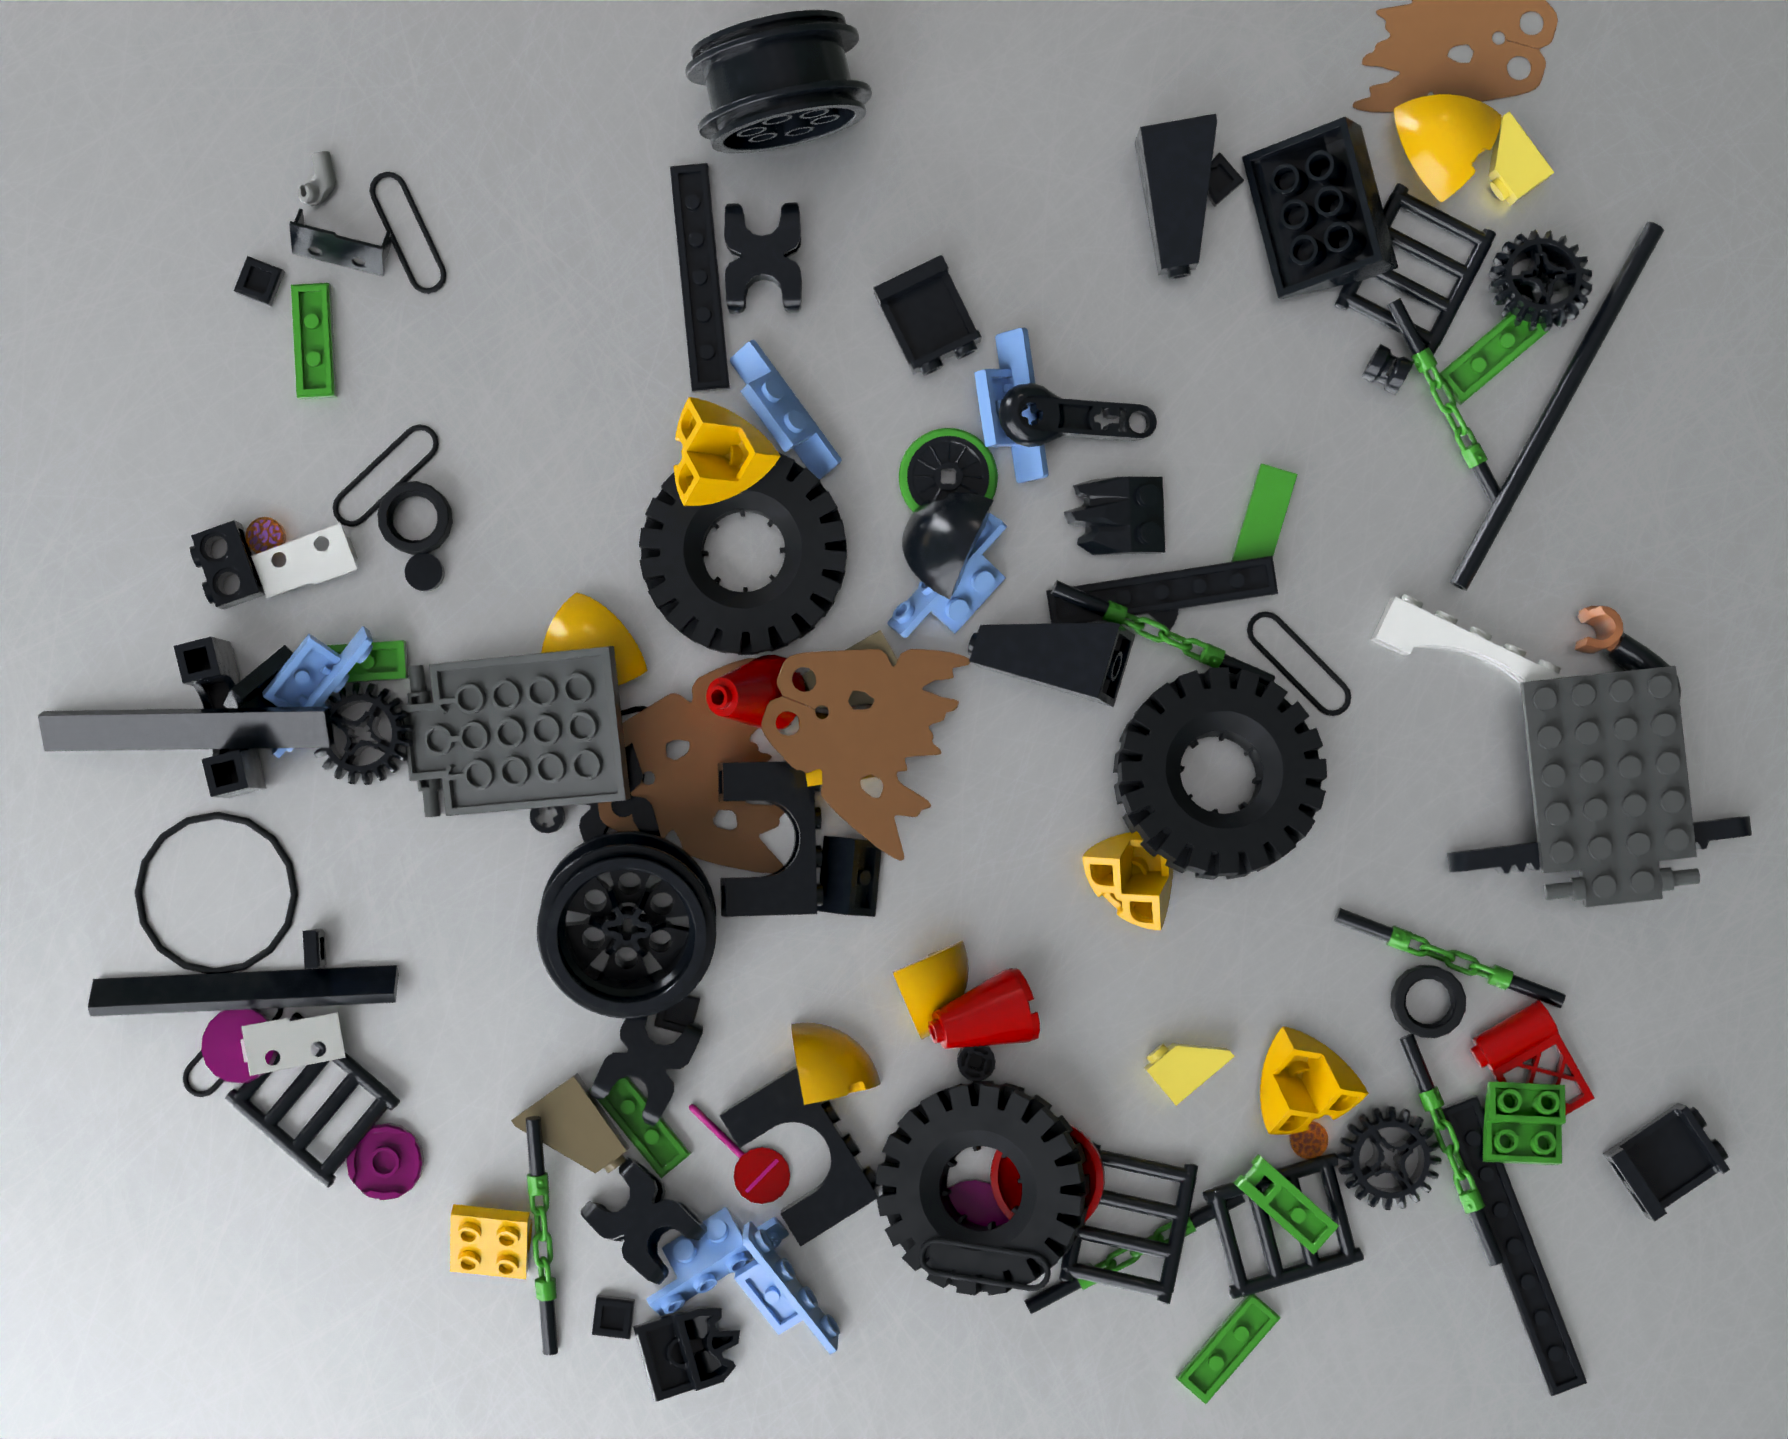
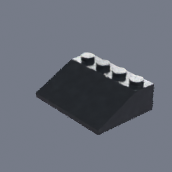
[1242,117,1398,299]

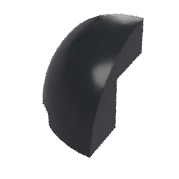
[902,493,994,599]

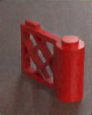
[1470,1000,1595,1115]

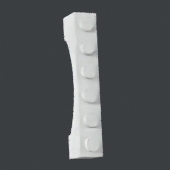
[1370,594,1575,684]

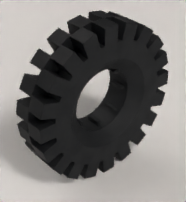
[639,452,847,655]
[1113,667,1327,880]
[876,1081,1090,1296]

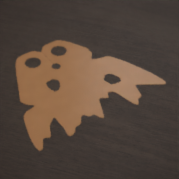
[1353,0,1558,113]
[761,649,970,861]
[598,658,784,873]

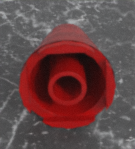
[706,655,806,730]
[928,968,1040,1049]

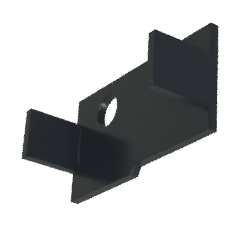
[289,208,392,276]

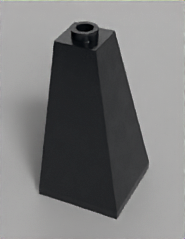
[1135,114,1217,279]
[968,622,1135,707]

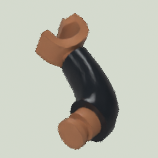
[1575,606,1681,698]

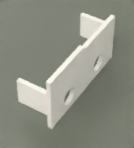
[251,523,358,599]
[240,1012,346,1076]

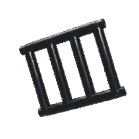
[1335,183,1496,355]
[225,1012,400,1188]
[1059,1142,1198,1304]
[1203,1153,1364,1299]

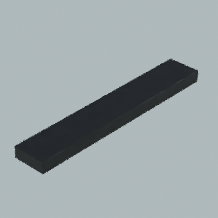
[670,163,730,393]
[1046,556,1278,623]

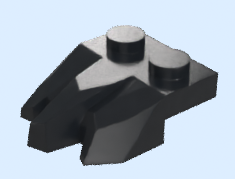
[1064,476,1165,555]
[633,1308,740,1402]

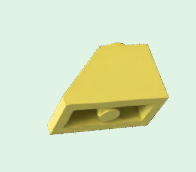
[1488,111,1554,206]
[1144,1043,1235,1106]

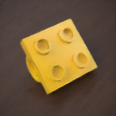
[450,1204,533,1279]

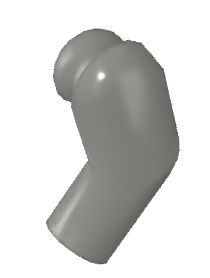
[298,151,336,206]

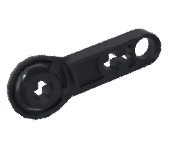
[999,383,1157,447]

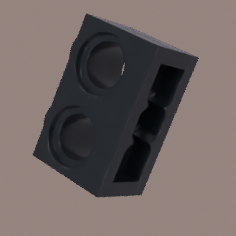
[190,520,265,610]

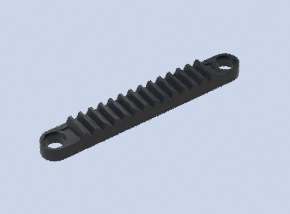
[1447,816,1752,874]

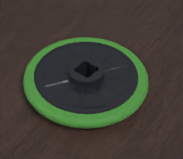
[899,428,998,512]

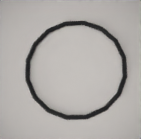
[134,812,298,974]

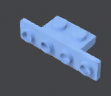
[974,328,1049,483]
[730,340,842,480]
[887,513,1007,638]
[262,626,373,758]
[646,1207,789,1316]
[734,1221,840,1354]

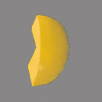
[1394,94,1501,202]
[674,397,781,506]
[541,592,648,686]
[1082,831,1173,931]
[893,941,969,1039]
[791,1023,881,1105]
[1260,1026,1369,1135]

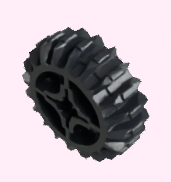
[1489,229,1592,332]
[314,682,414,785]
[1337,1106,1442,1210]

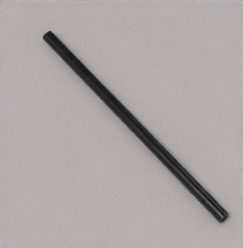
[1450,222,1664,591]

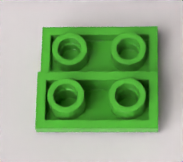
[1483,1082,1566,1165]

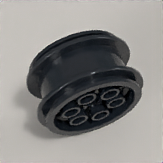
[685,10,872,153]
[537,831,716,1019]

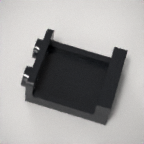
[873,255,982,376]
[1603,1103,1730,1222]

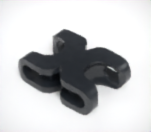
[724,202,802,314]
[579,743,661,842]
[590,1016,703,1127]
[581,1157,707,1285]

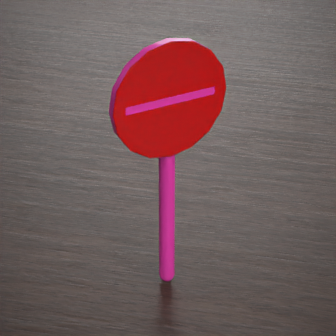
[689,1104,790,1204]

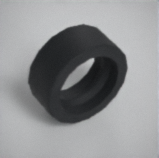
[377,481,453,555]
[1390,965,1466,1038]

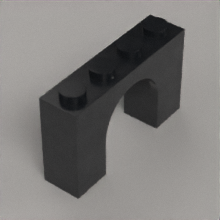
[174,637,266,798]
[718,761,823,917]
[720,1065,880,1247]

